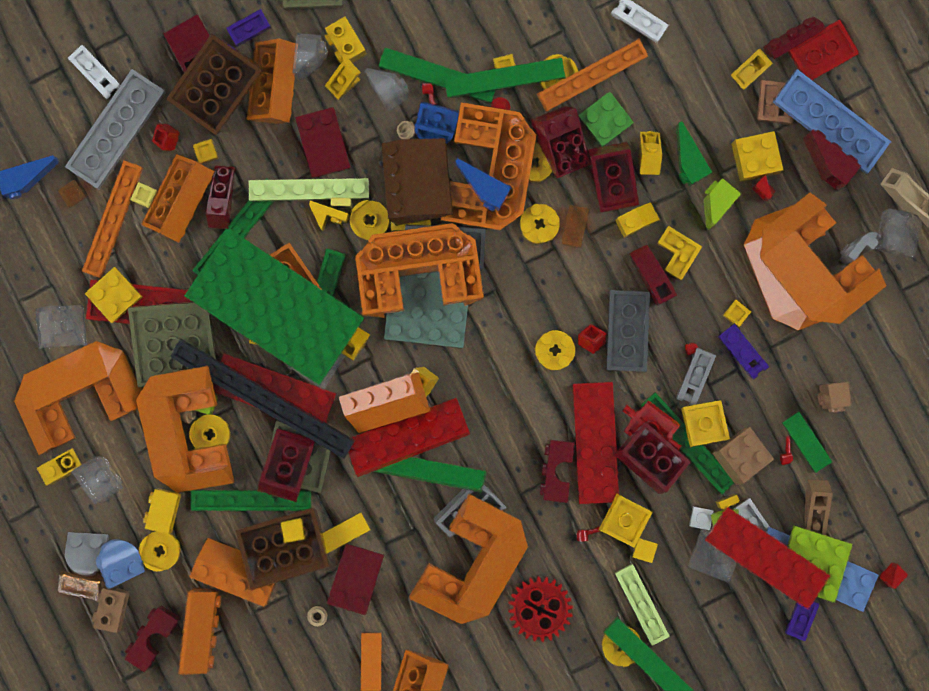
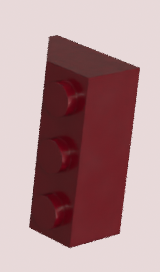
[614,422,691,494]

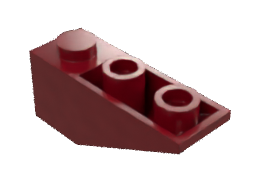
[206,165,235,229]
[629,244,677,306]

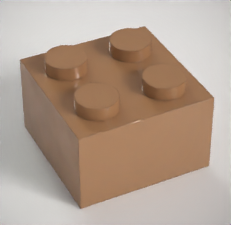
[712,427,774,485]

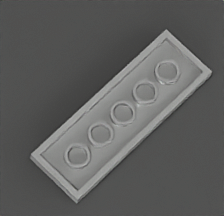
[65,69,166,190]

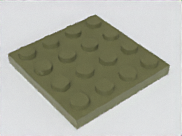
[128,302,216,387]

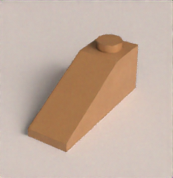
[804,480,833,536]

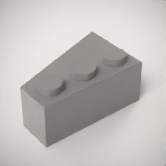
[433,485,507,537]

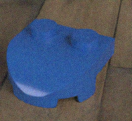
[415,102,459,144]

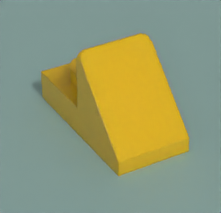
[731,49,773,90]
[325,58,361,100]
[309,201,349,232]

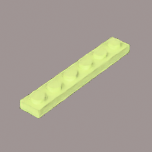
[249,178,369,201]

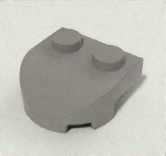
[839,232,881,264]
[65,532,109,577]

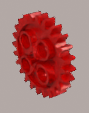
[508,576,573,642]

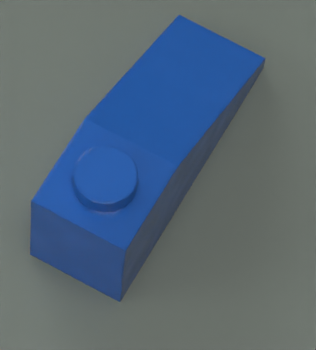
[0,155,59,200]
[456,158,511,211]

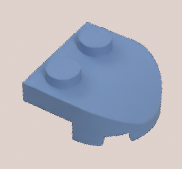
[96,539,146,589]

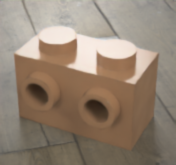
[818,382,852,412]
[92,587,130,633]

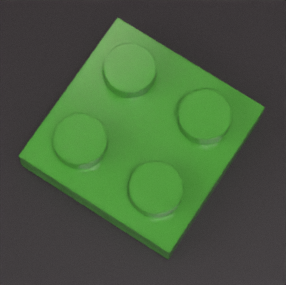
[578,92,634,147]

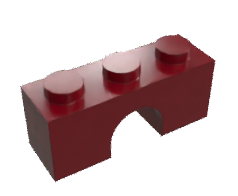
[539,440,575,503]
[125,605,181,672]

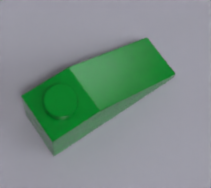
[676,121,712,187]

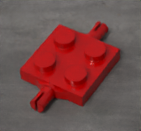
[622,400,682,450]

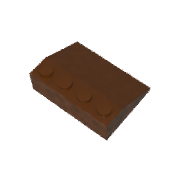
[166,33,264,135]
[382,138,453,226]
[235,508,330,590]

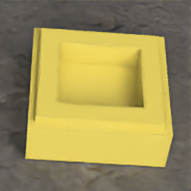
[130,182,157,208]
[331,198,352,209]

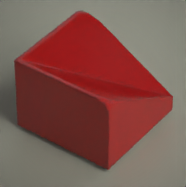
[152,124,180,151]
[752,175,776,201]
[578,324,606,354]
[879,562,908,589]

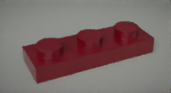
[763,16,825,59]

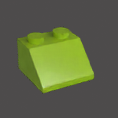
[703,178,741,229]

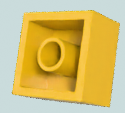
[732,131,783,182]

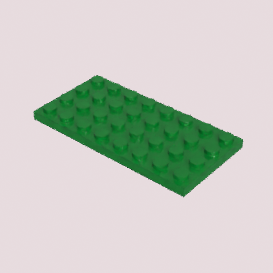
[184,229,365,386]

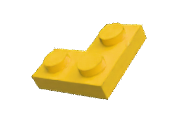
[657,226,702,281]

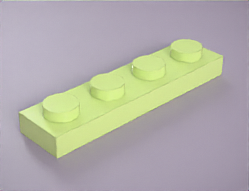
[615,564,670,646]

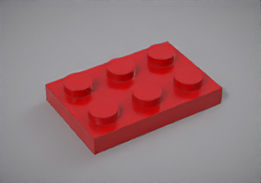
[788,19,859,81]

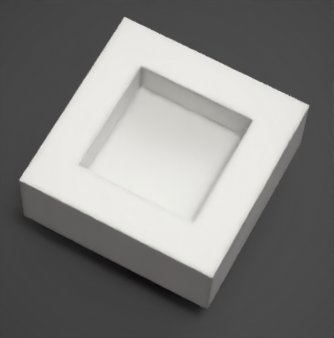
[689,506,713,530]

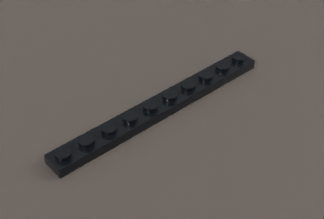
[170,339,355,459]

